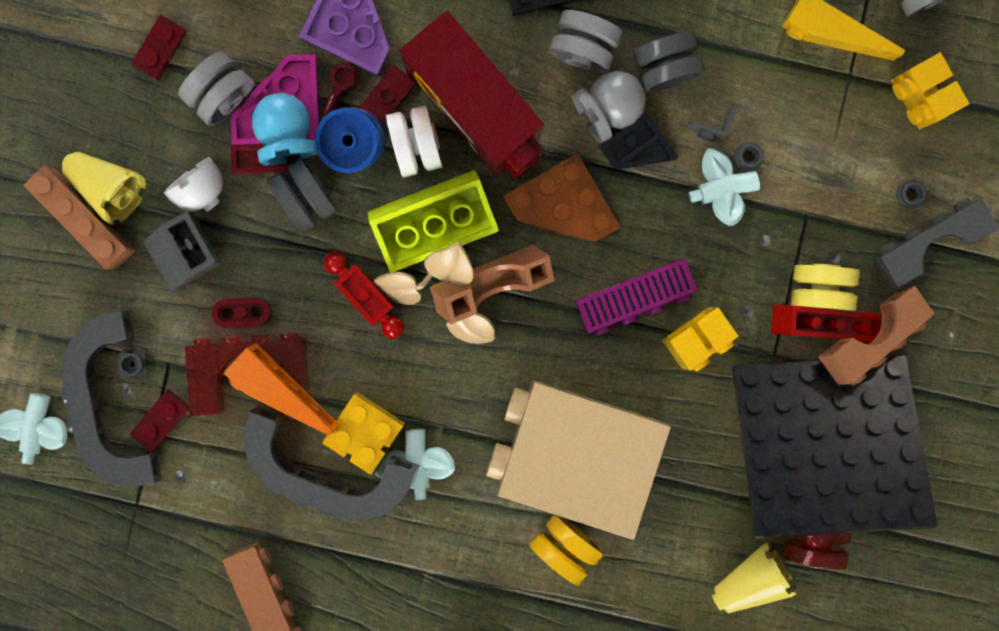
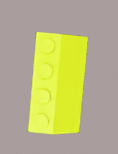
[367,170,499,273]

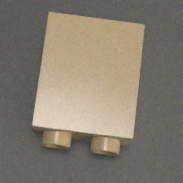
[486,380,671,540]

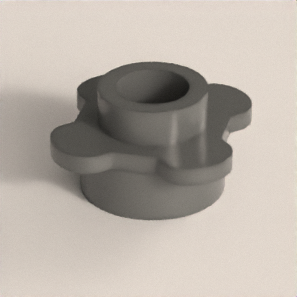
[118,350,148,379]

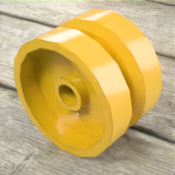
[529,514,604,586]

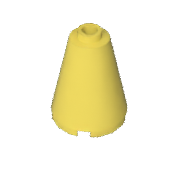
[62,151,146,225]
[712,542,798,613]

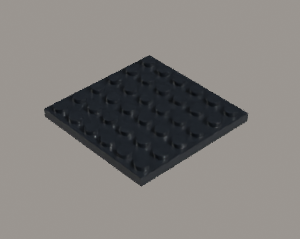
[732,356,938,539]

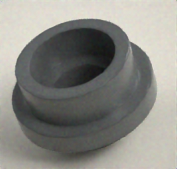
[734,142,764,171]
[896,180,926,209]

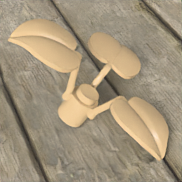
[373,242,496,344]

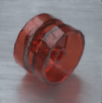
[782,533,852,570]

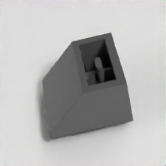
[143,211,223,292]

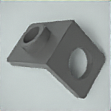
[686,104,738,141]

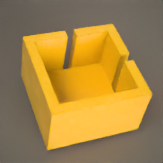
[891,52,970,130]
[662,307,739,371]
[322,392,405,475]

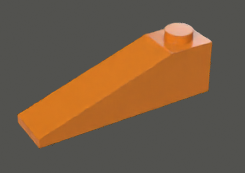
[224,343,340,435]

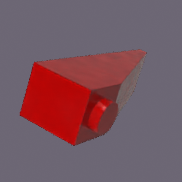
[771,305,882,342]

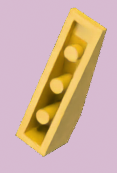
[781,0,905,61]

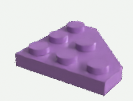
[299,0,390,76]

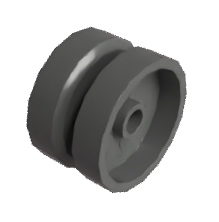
[633,31,706,93]
[267,157,338,234]

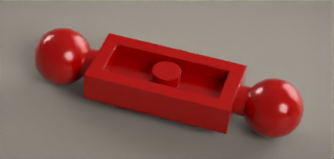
[324,252,404,339]

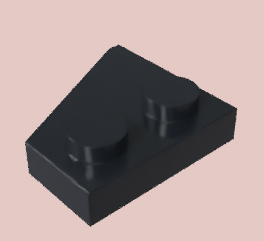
[598,112,678,170]

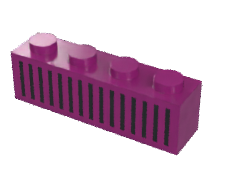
[574,258,697,336]

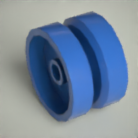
[314,107,386,173]

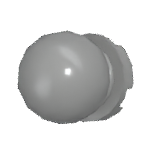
[571,70,646,143]

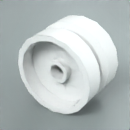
[386,105,442,178]

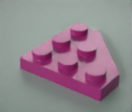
[231,54,320,145]

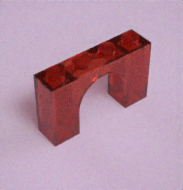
[185,332,310,416]

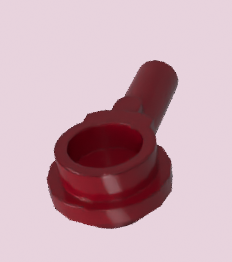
[321,63,359,116]

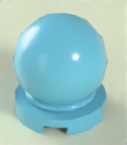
[252,92,317,165]

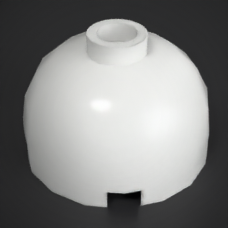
[164,156,224,212]

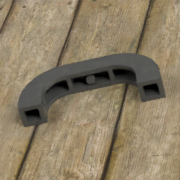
[61,311,162,486]
[244,405,420,520]

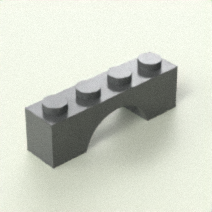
[873,198,999,288]

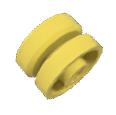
[791,264,860,311]

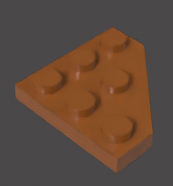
[502,153,620,243]

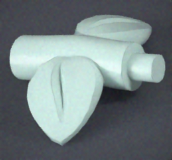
[688,148,760,226]
[0,393,67,465]
[375,429,455,500]

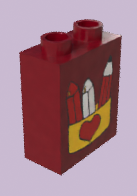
[399,10,545,179]

